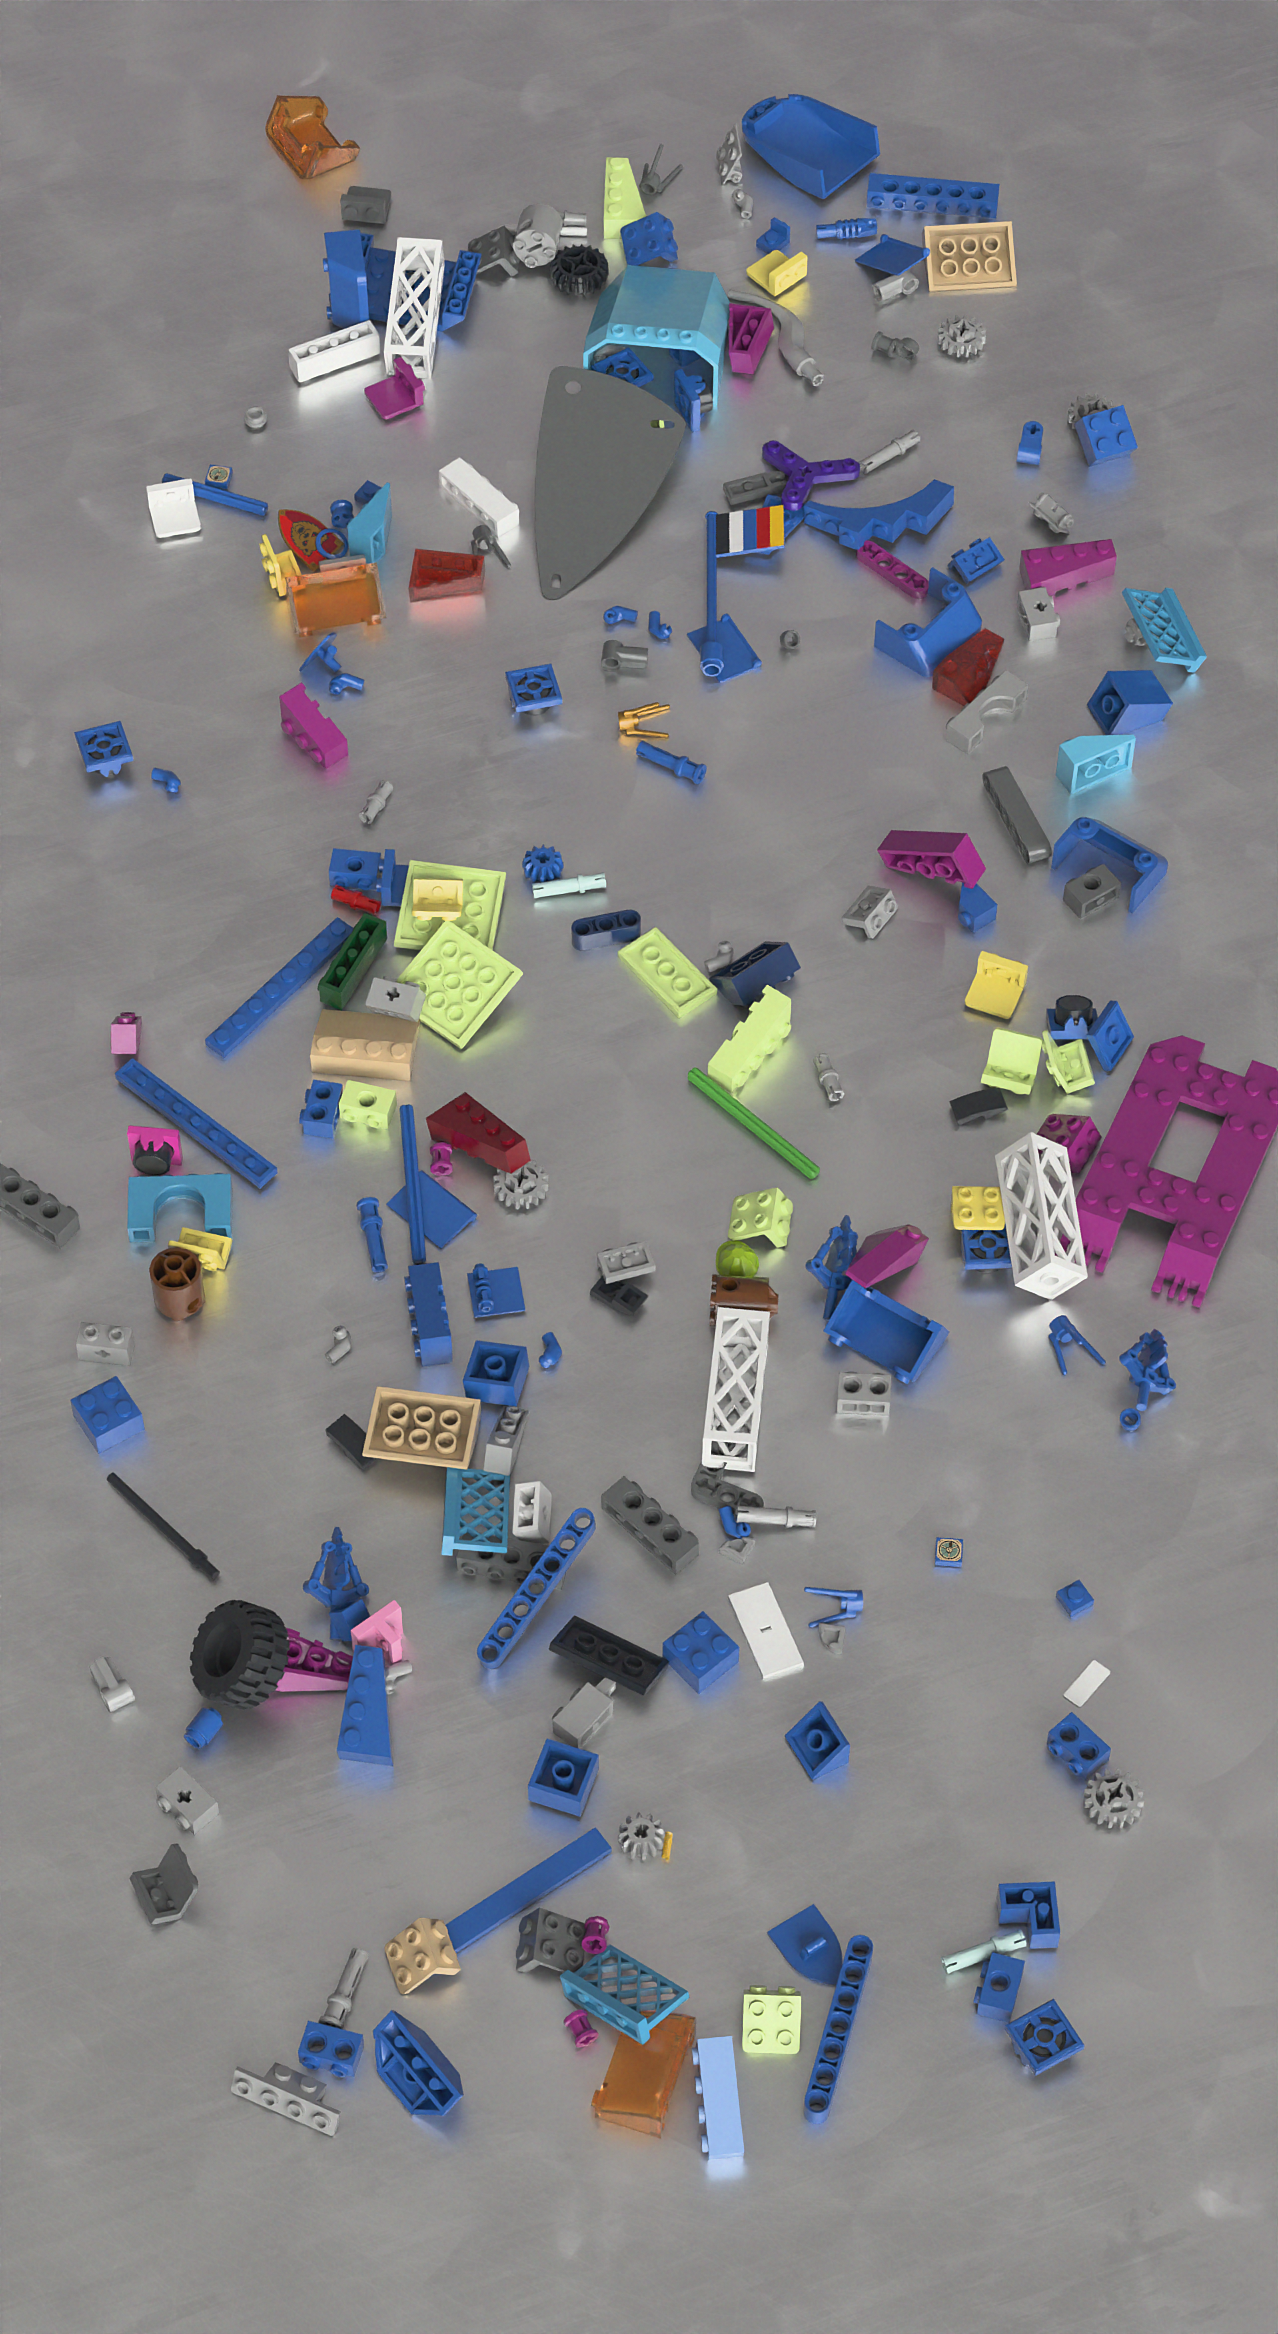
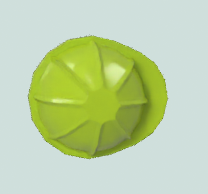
[716,1240,759,1277]

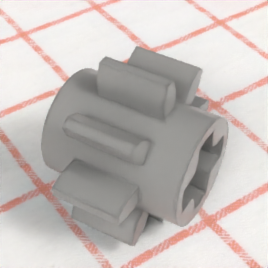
[1124,618,1153,646]

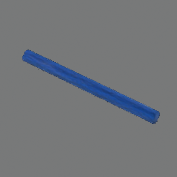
[399,1104,426,1264]

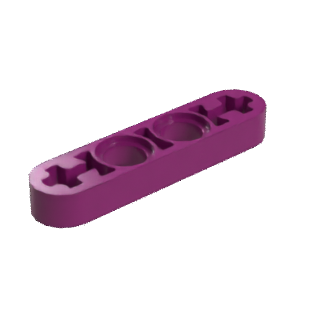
[856,540,929,599]

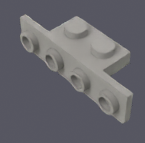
[231,2062,341,2136]

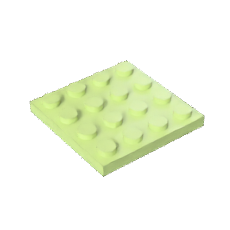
[394,860,506,951]
[397,921,523,1049]

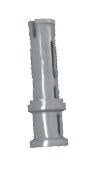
[318,1948,369,2029]

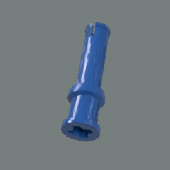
[636,741,707,785]
[356,1197,388,1273]

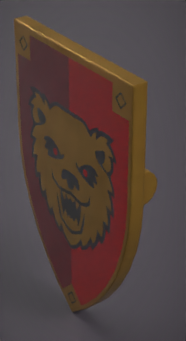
[278,509,344,572]

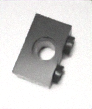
[1063,863,1121,919]

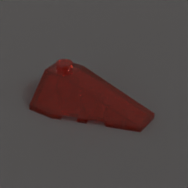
[932,628,1004,706]

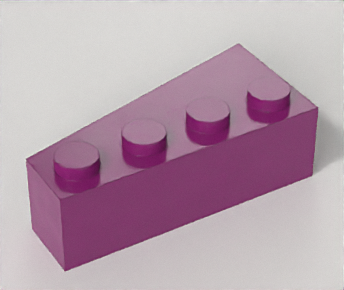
[1019,539,1117,596]
[877,830,986,889]

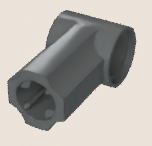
[601,640,648,671]

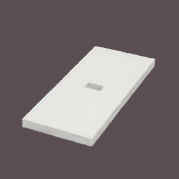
[728,1582,804,1679]

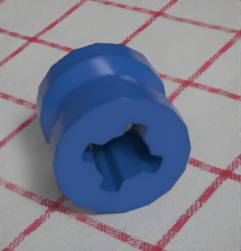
[330,500,354,529]

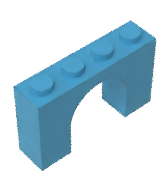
[127,1173,232,1242]

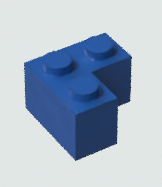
[996,1881,1060,1949]

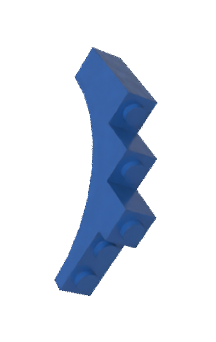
[804,479,954,550]

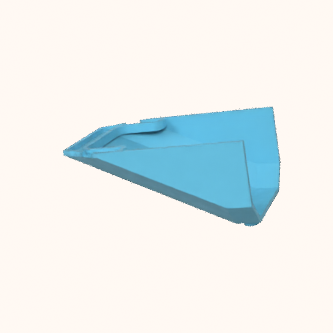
[583,265,730,406]

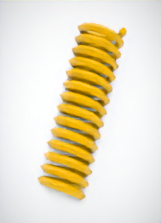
[661,1832,673,1860]

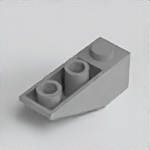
[484,1406,529,1476]

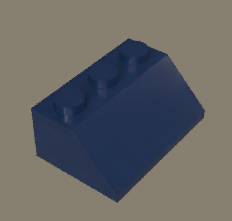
[709,941,801,1007]

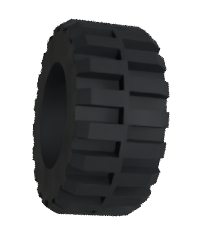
[190,1600,290,1710]

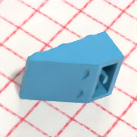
[347,482,392,568]

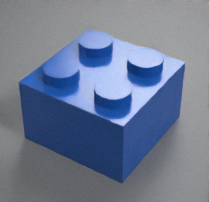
[1074,405,1138,467]
[463,1340,530,1407]
[70,1376,145,1454]
[662,1611,740,1694]
[528,1739,599,1817]

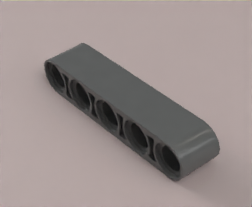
[982,766,1052,864]

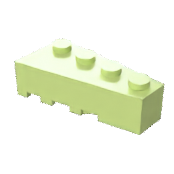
[604,157,646,239]
[707,985,791,1093]

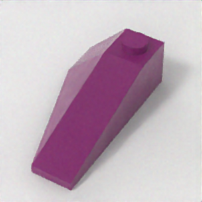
[845,1224,929,1288]
[275,1628,353,1692]

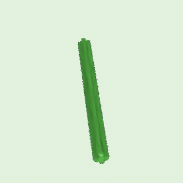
[687,1067,820,1179]

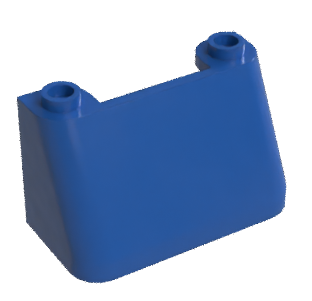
[823,1279,950,1384]

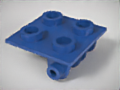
[467,1263,525,1318]

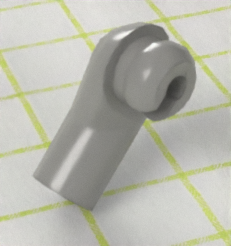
[732,189,753,219]
[594,344,625,363]
[704,941,734,972]
[325,1325,351,1364]
[386,1660,412,1695]

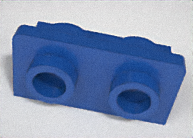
[947,537,1005,584]

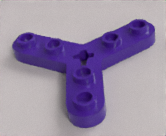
[762,440,860,511]

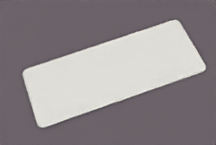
[1063,1660,1111,1707]

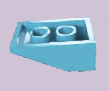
[1056,735,1136,795]

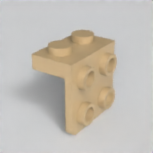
[384,1918,461,1994]

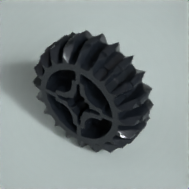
[550,244,609,297]

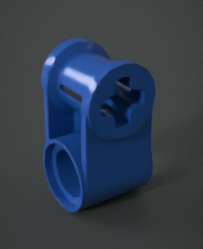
[1016,421,1043,465]

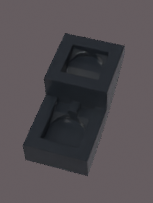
[949,1087,1008,1125]
[589,1275,649,1316]
[325,1414,377,1470]

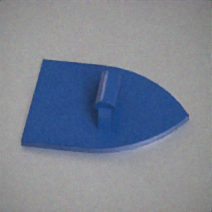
[767,1904,842,1985]

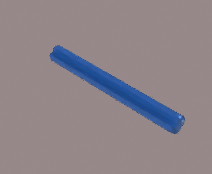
[162,473,268,516]

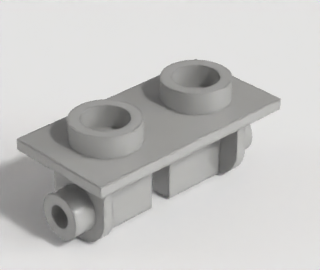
[1028,492,1074,534]

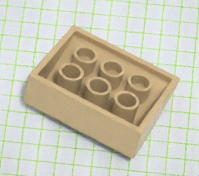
[922,221,1017,292]
[310,1009,420,1081]
[362,1386,481,1470]

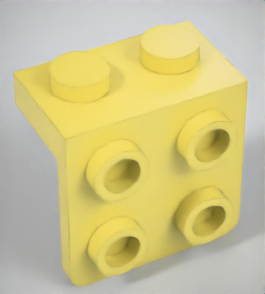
[746,250,807,296]
[259,534,306,596]
[412,878,463,921]
[965,951,1028,1019]
[950,1186,1005,1230]
[168,1227,233,1271]

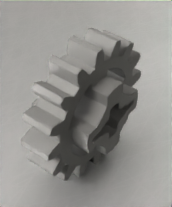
[938,315,986,357]
[1068,393,1114,429]
[494,1160,549,1209]
[1084,1769,1144,1828]

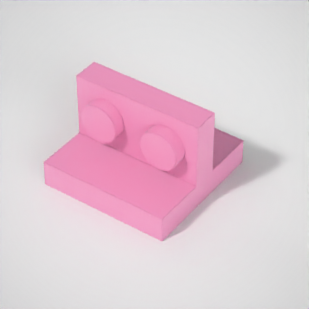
[351,1600,403,1665]

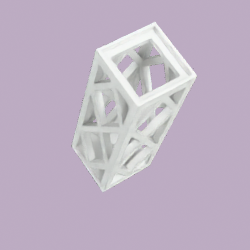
[384,237,445,379]
[995,1132,1088,1300]
[702,1307,770,1472]

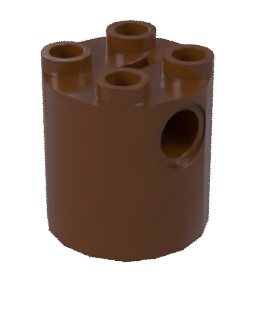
[149,1247,205,1321]
[709,1274,779,1326]

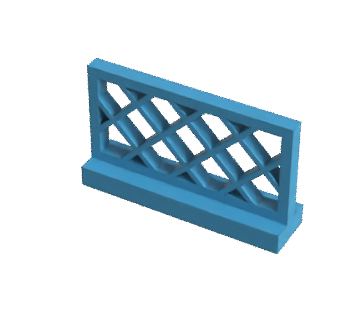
[1122,588,1207,673]
[441,1467,510,1556]
[560,1944,690,2045]

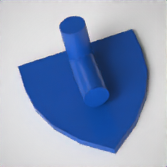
[299,632,342,673]

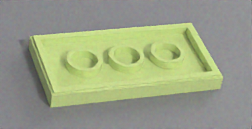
[618,927,717,1018]

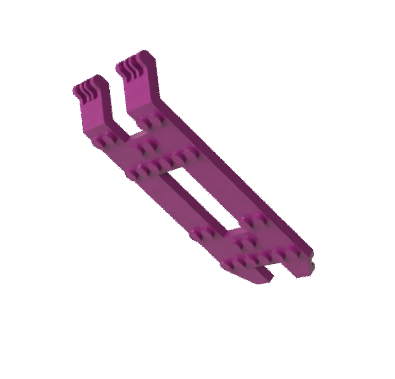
[1055,1035,1278,1308]

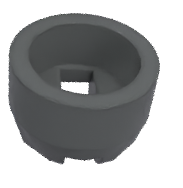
[780,630,800,649]

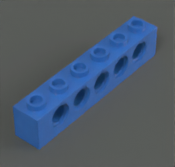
[866,173,1000,218]

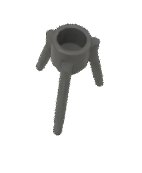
[639,144,683,195]
[471,525,511,570]

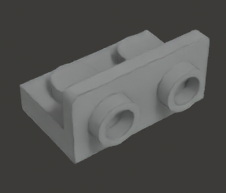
[842,886,898,939]
[597,1241,655,1284]

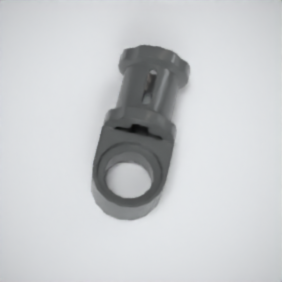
[871,331,919,360]

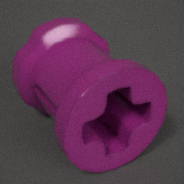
[430,1142,453,1176]
[581,1916,610,1954]
[563,2009,599,2048]

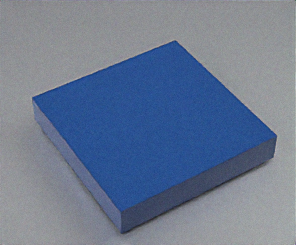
[1086,1000,1134,1071]

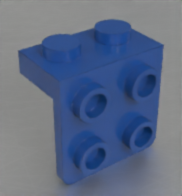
[620,212,678,266]
[377,849,409,906]

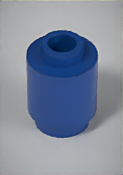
[184,1707,223,1749]

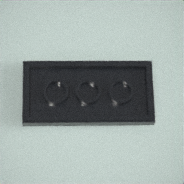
[549,1615,669,1696]

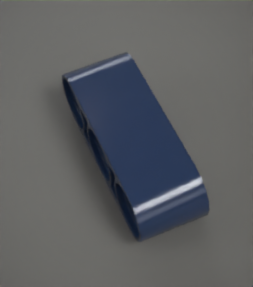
[571,910,641,951]

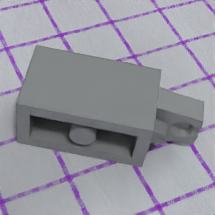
[552,1677,616,1749]

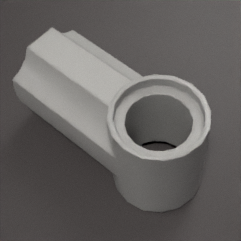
[872,269,919,301]
[89,1656,135,1712]

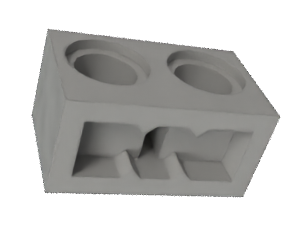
[837,1371,891,1416]

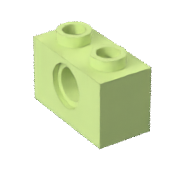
[339,1080,397,1129]

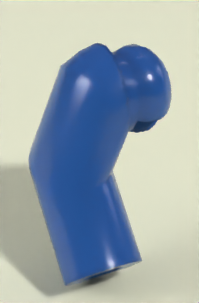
[603,606,638,624]
[648,611,672,639]
[329,673,364,695]
[151,768,181,793]
[539,1332,562,1368]
[718,1506,751,1539]

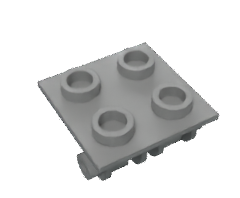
[716,124,742,185]

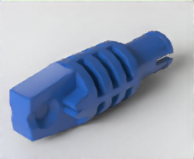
[816,218,877,240]

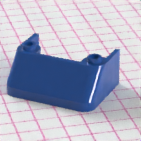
[323,229,369,329]
[874,567,982,677]
[1051,817,1168,914]

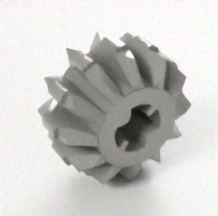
[618,1812,665,1861]

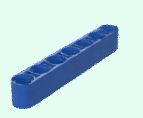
[477,1508,596,1669]
[803,1935,873,2124]

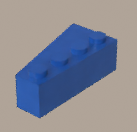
[404,1262,453,1367]
[337,1645,393,1766]

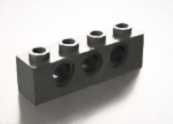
[0,1163,80,1249]
[601,1476,699,1575]
[456,1533,568,1590]

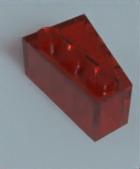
[408,549,486,603]

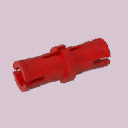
[331,885,381,916]

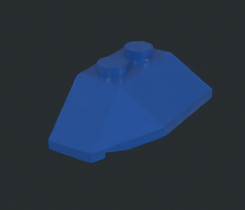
[373,2010,464,2116]

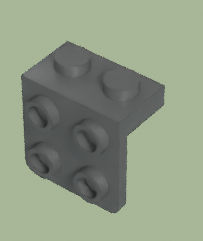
[340,186,391,224]
[468,226,520,276]
[129,1843,198,1925]
[516,1907,586,1973]

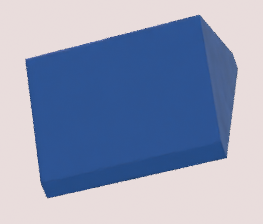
[785,1701,850,1779]

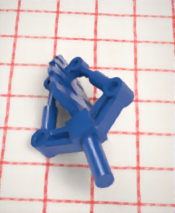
[805,1215,858,1320]
[1119,1329,1176,1411]
[303,1527,369,1640]

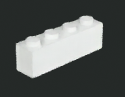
[288,320,380,382]
[439,457,519,538]

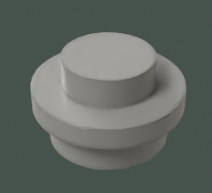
[244,406,267,427]

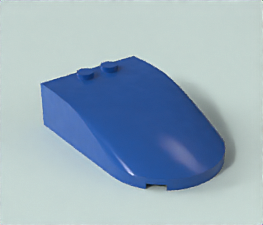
[742,94,880,199]

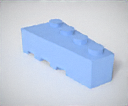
[692,2036,744,2160]

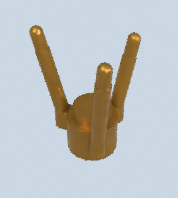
[618,702,670,738]

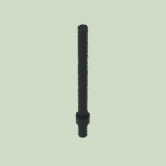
[107,1472,220,1579]

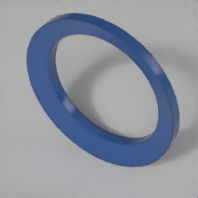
[315,528,348,559]

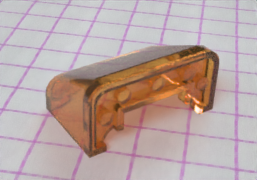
[265,95,361,179]
[281,562,387,638]
[591,2010,696,2139]

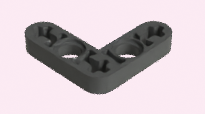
[691,1441,764,1514]

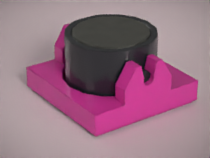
[127,1125,183,1176]

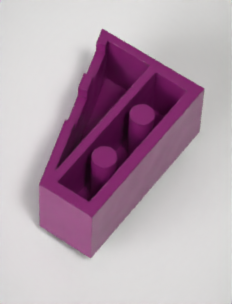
[729,303,774,374]
[279,682,348,769]

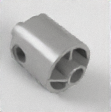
[513,204,563,268]

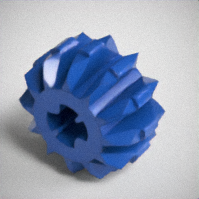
[522,844,564,883]

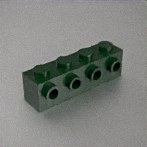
[317,913,387,1010]

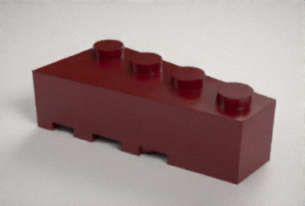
[426,1092,531,1174]

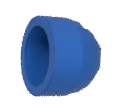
[1120,1408,1141,1431]

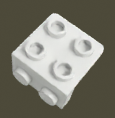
[146,478,201,538]

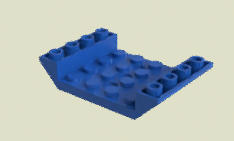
[360,233,482,332]

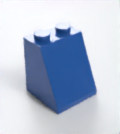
[1087,670,1173,735]

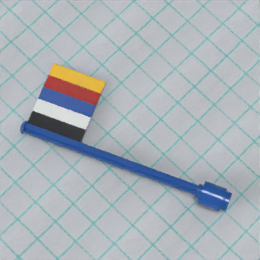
[700,505,785,677]

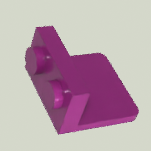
[364,357,425,419]
[1037,1114,1102,1174]

